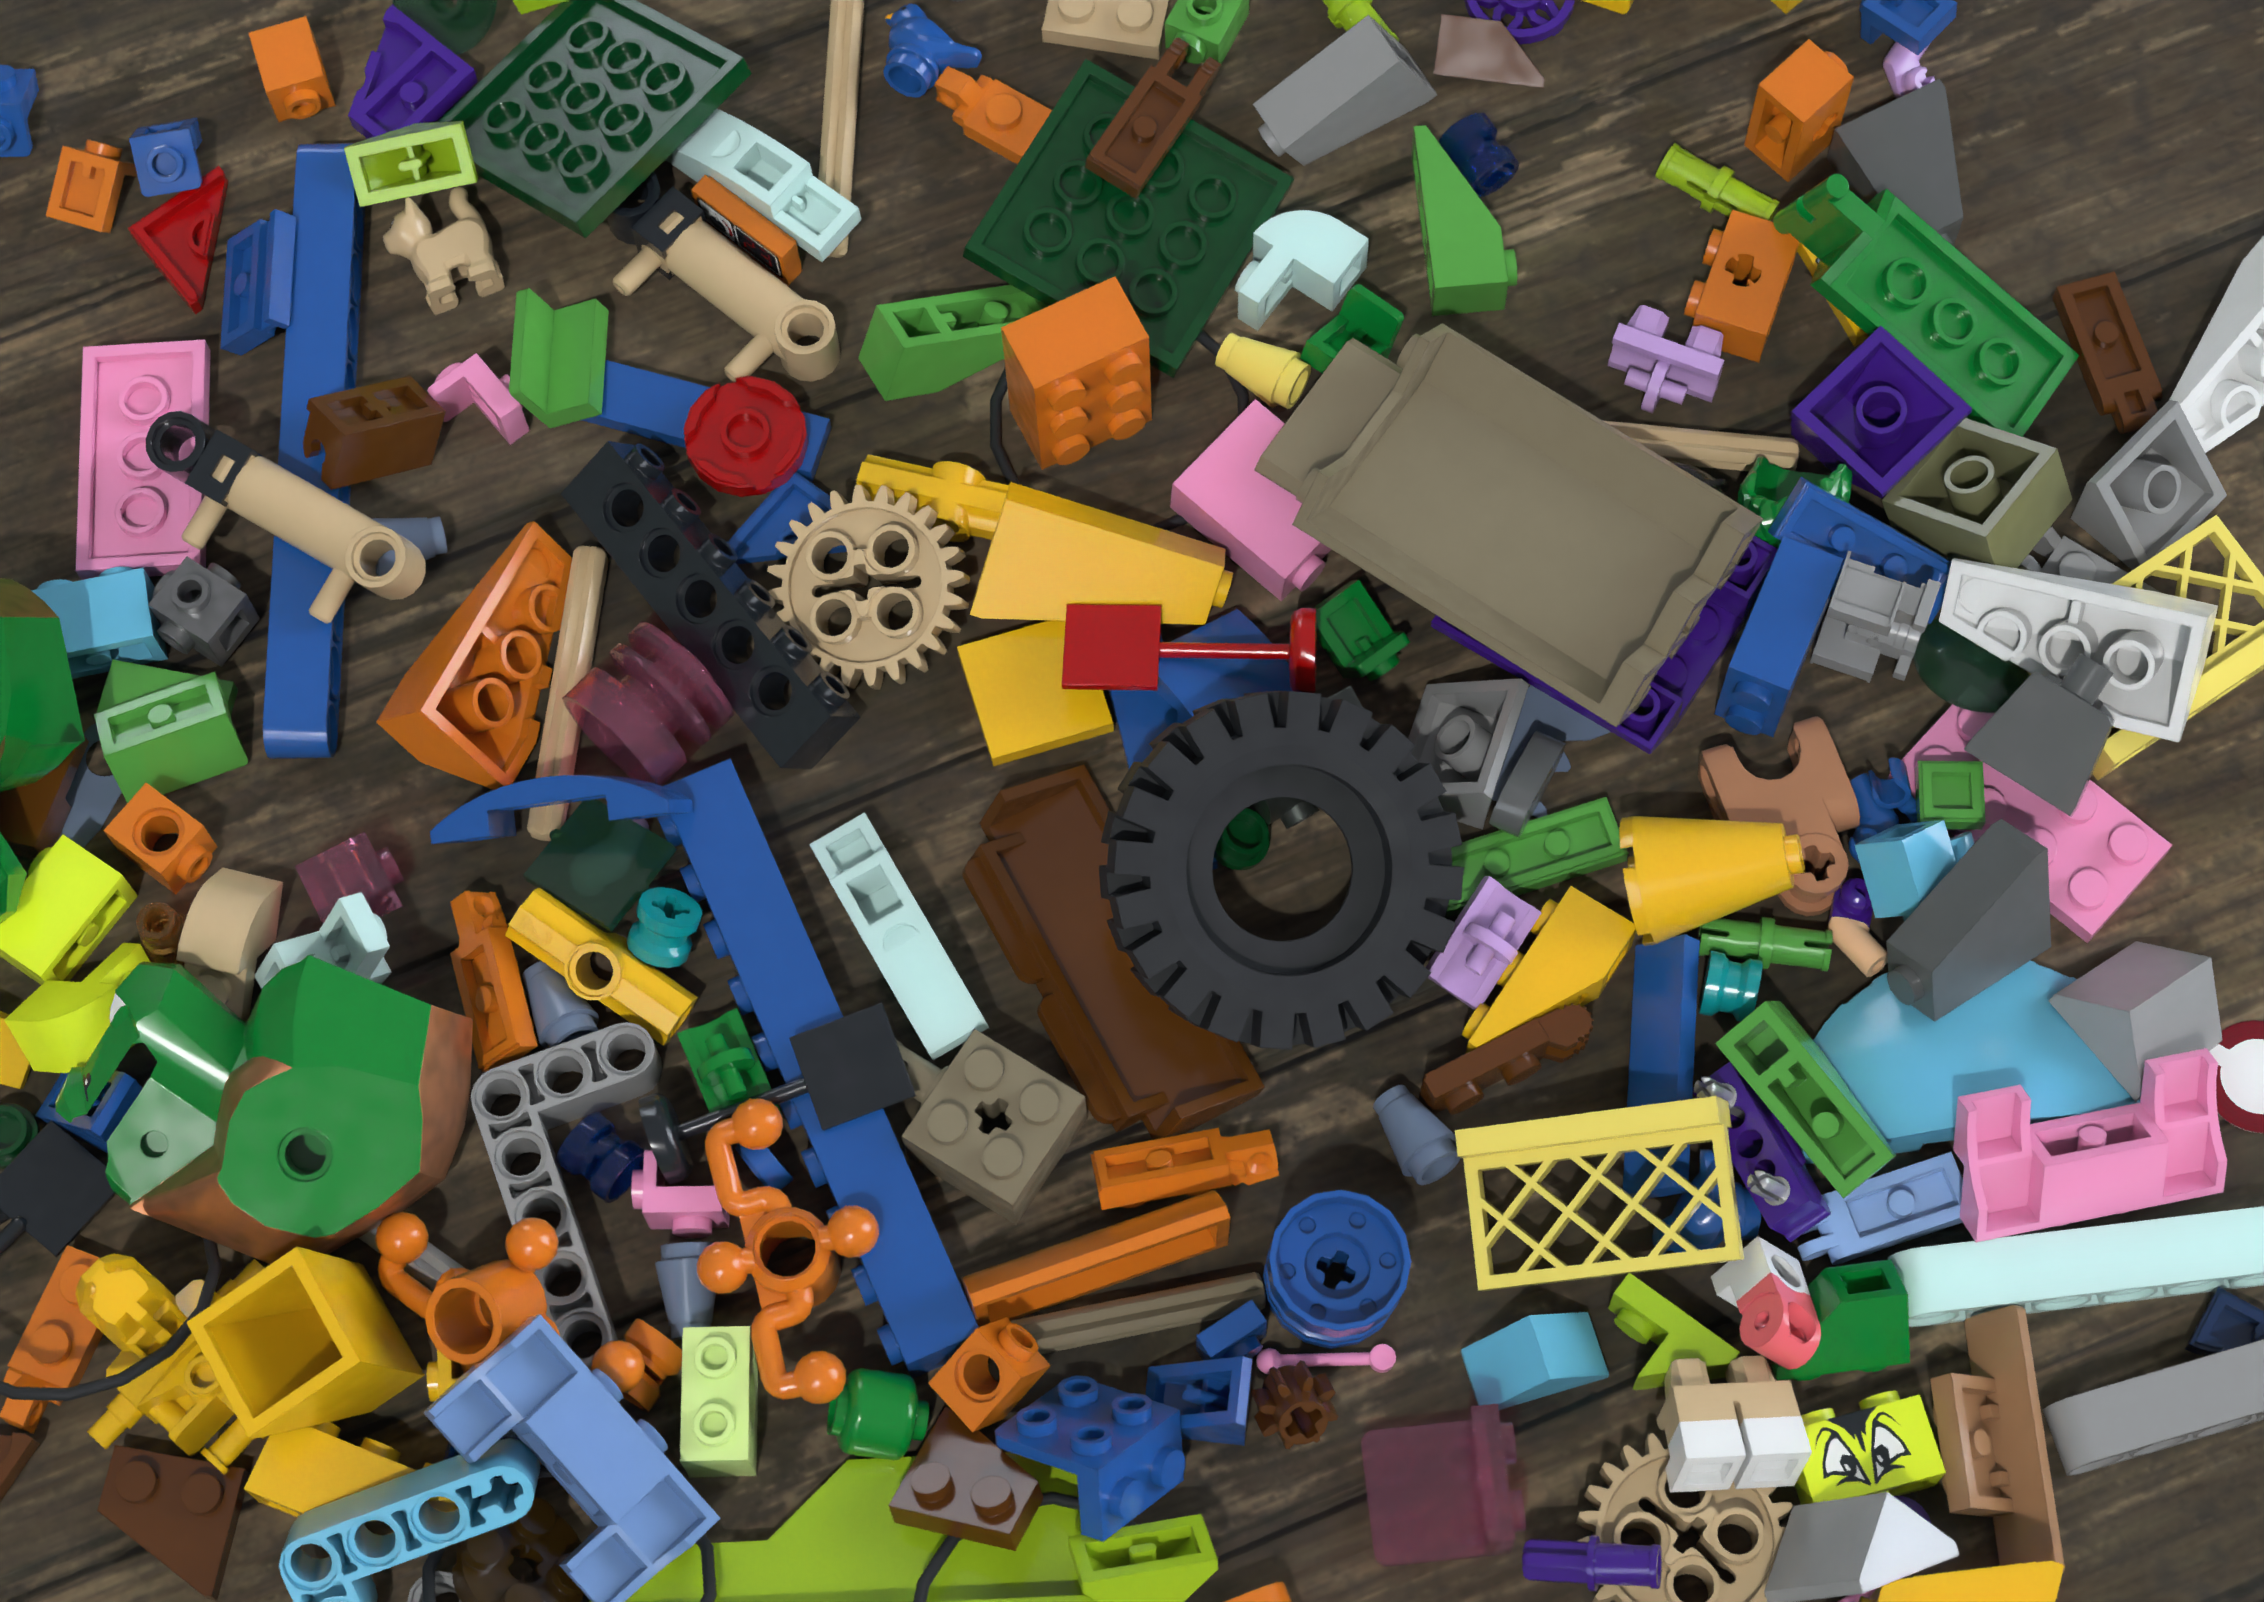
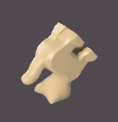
[383,187,505,315]

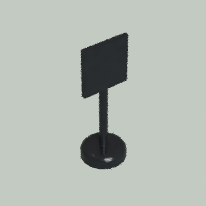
[638,1003,916,1185]
[0,1121,115,1257]

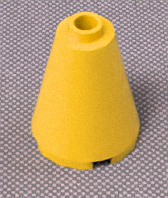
[1619,816,1805,946]

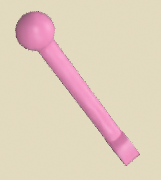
[1256,1344,1396,1374]

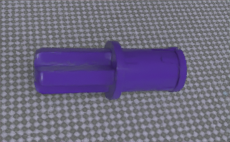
[1522,1535,1662,1591]

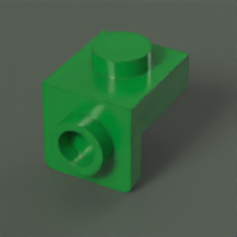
[1300,284,1404,374]
[1314,580,1411,681]

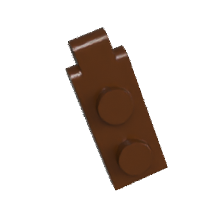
[2052,271,2162,434]

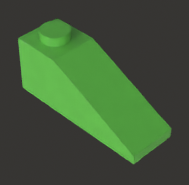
[1411,125,1517,316]
[858,285,1048,401]
[1715,1001,1896,1198]

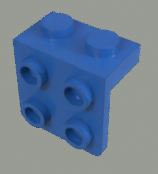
[995,1376,1185,1542]

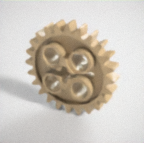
[767,485,970,690]
[1576,1433,1793,1602]

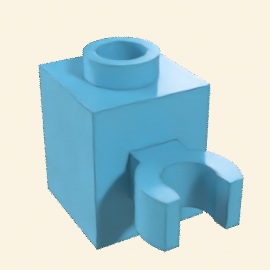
[1855,820,1974,921]

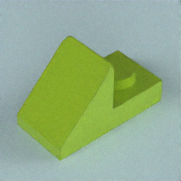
[1608,1272,1740,1390]

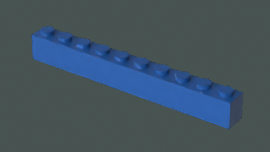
[657,758,979,1379]

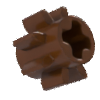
[1251,1360,1338,1449]

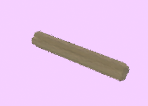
[1011,1272,1266,1354]

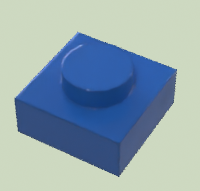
[1196,1299,1267,1360]

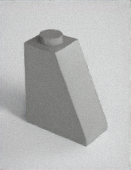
[1253,15,1438,166]

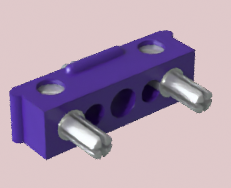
[1693,1062,1831,1242]

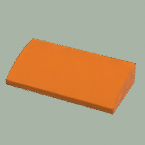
[961,1190,1230,1327]

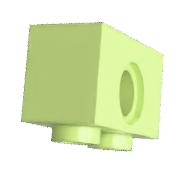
[680,1326,758,1477]

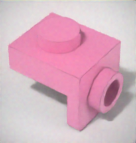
[428,353,530,445]
[631,1150,729,1238]

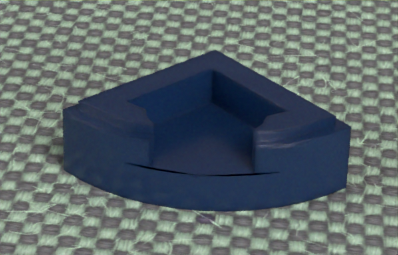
[2185,1287,2264,1356]

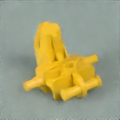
[75,1253,268,1475]

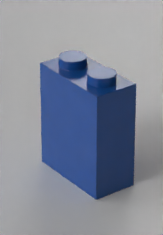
[1714,536,1844,737]

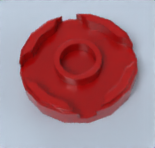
[683,376,808,497]

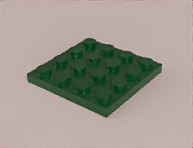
[438,0,752,238]
[963,58,1294,378]

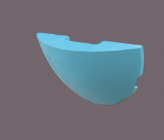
[1797,960,2140,1164]

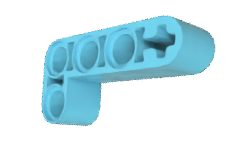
[279,1438,541,1602]

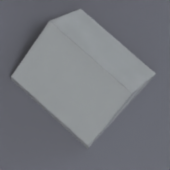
[2070,400,2227,570]
[1408,678,1529,830]
[2049,941,2223,1102]
[1764,1492,1959,1602]

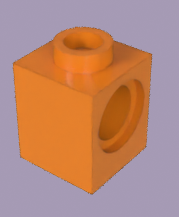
[249,16,336,122]
[103,783,218,895]
[928,1317,1051,1433]

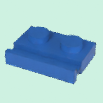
[220,209,296,356]

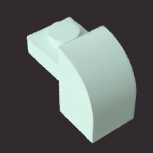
[1235,210,1369,331]
[255,892,391,990]

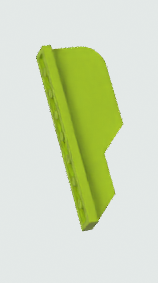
[589,1452,1097,1602]

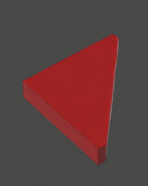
[127,166,228,315]

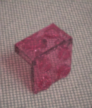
[1361,1404,1526,1567]

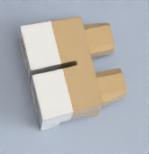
[1656,1355,1812,1492]

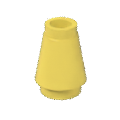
[1215,333,1311,409]

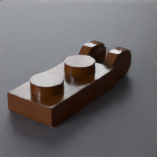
[1085,37,1221,199]
[1419,1003,1594,1115]

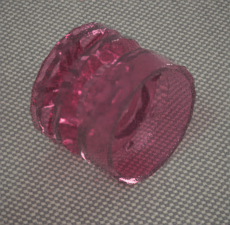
[562,621,734,786]

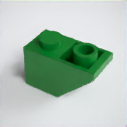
[1768,1259,1910,1381]

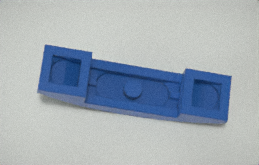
[430,775,693,844]

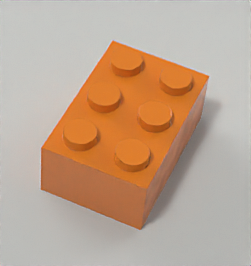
[1001,276,1152,470]

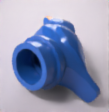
[883,3,982,97]
[1652,1149,1761,1254]

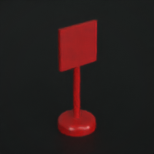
[1062,604,1317,693]

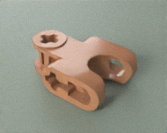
[1698,716,1860,916]

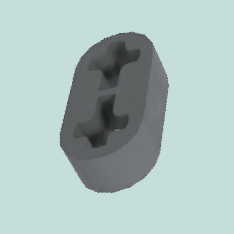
[1489,730,1566,838]

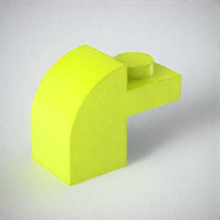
[4,943,150,1073]

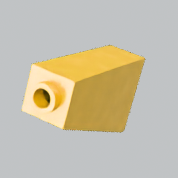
[970,482,1233,625]

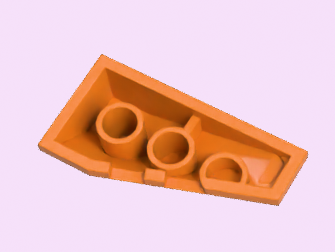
[376,521,572,790]

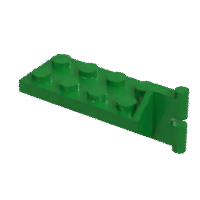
[1773,174,2080,437]

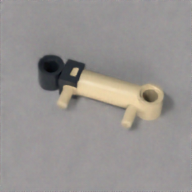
[607,172,841,382]
[146,411,426,624]

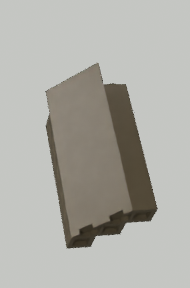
[1254,323,1763,727]

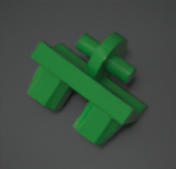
[677,1008,783,1117]

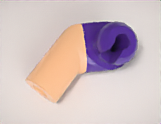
[1828,878,1888,977]

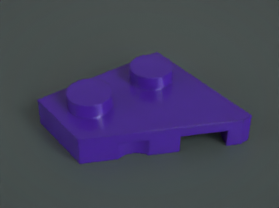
[348,5,478,139]

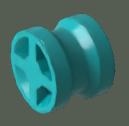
[626,887,702,968]
[1698,951,1763,1022]

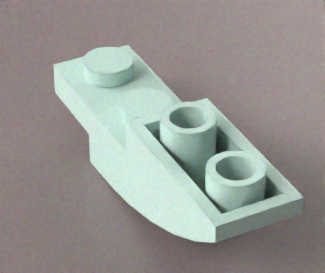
[665,109,862,262]
[809,812,989,1060]

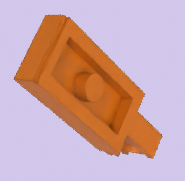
[934,66,1052,165]
[450,891,538,1072]
[1090,1127,1279,1210]
[0,1245,103,1434]

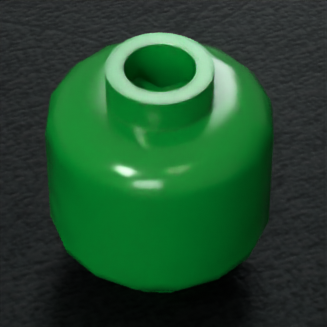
[827,1368,929,1460]

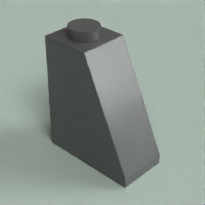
[1827,78,1963,247]
[1886,819,2051,1022]

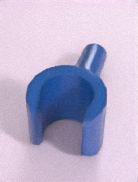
[1868,757,1917,823]

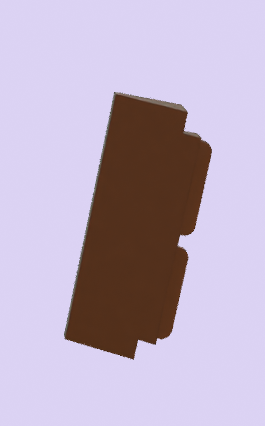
[962,765,1265,1140]

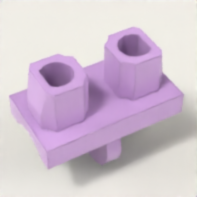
[1608,305,1724,414]
[1425,876,1542,1010]

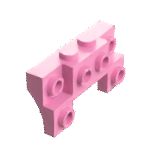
[1953,1048,2227,1242]

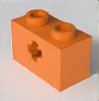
[1744,39,1854,182]
[1684,210,1800,363]

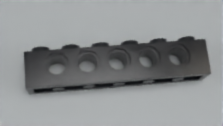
[560,441,861,769]

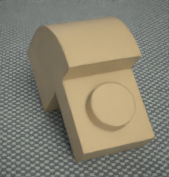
[176,867,283,1022]

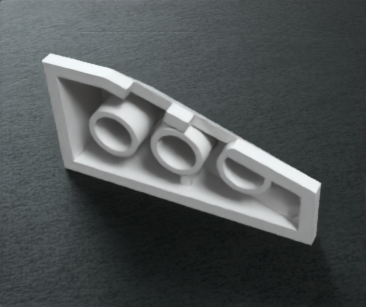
[2169,236,2264,453]
[1939,558,2218,742]

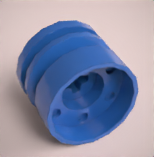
[1262,1190,1411,1349]

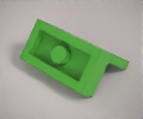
[509,288,609,428]
[94,672,248,803]

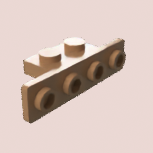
[1930,1305,2065,1572]

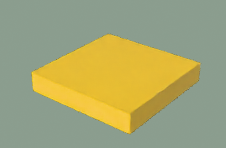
[957,620,1114,767]

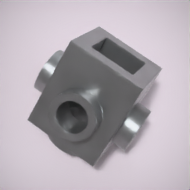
[148,557,260,667]

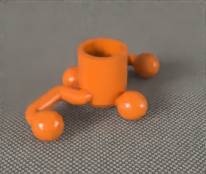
[696,1099,879,1404]
[375,1212,645,1393]

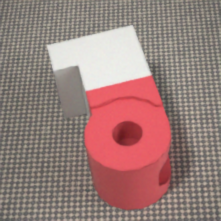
[1711,1236,1821,1370]

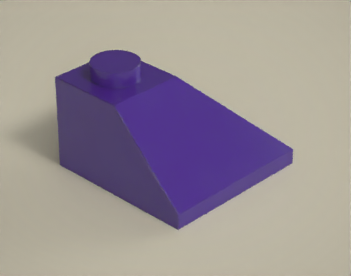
[1791,326,1972,498]

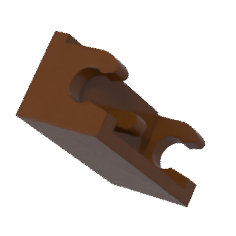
[303,376,446,490]

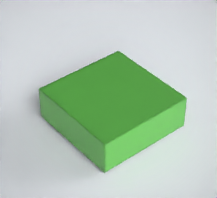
[1915,761,1986,830]

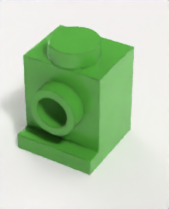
[1165,0,1249,64]

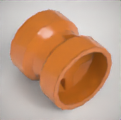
[622,1318,682,1412]

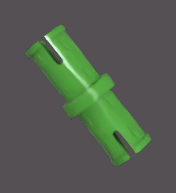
[1698,917,1833,971]

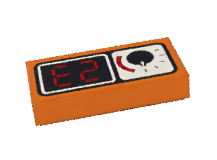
[691,175,802,286]

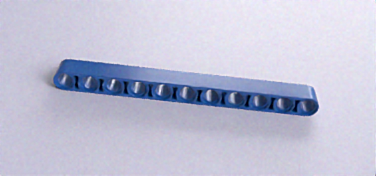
[263,143,365,759]

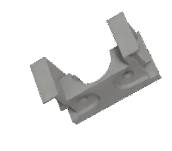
[1809,551,1941,683]

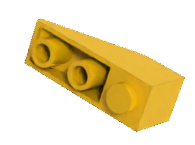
[1462,886,1636,1053]
[244,1422,458,1522]

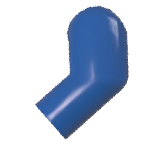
[1848,773,1899,864]

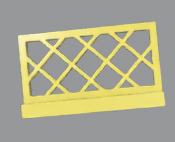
[2027,515,2264,781]
[1455,1096,1744,1291]

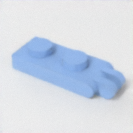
[1797,1152,1963,1265]

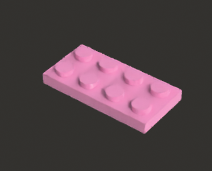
[76,340,210,580]
[1887,685,2172,944]

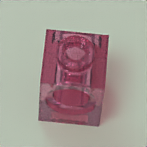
[295,832,404,923]

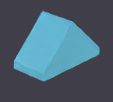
[1460,1312,1609,1415]

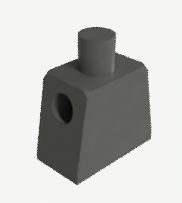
[1964,653,2115,817]

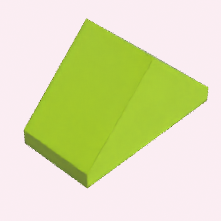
[344,121,479,207]
[1068,1514,1218,1602]

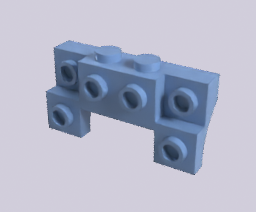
[423,1314,720,1602]

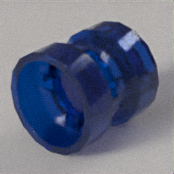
[1438,113,1519,198]
[556,1112,645,1203]

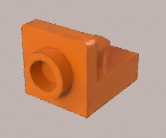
[46,139,137,233]

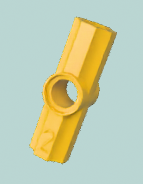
[856,454,1009,542]
[505,887,698,1046]

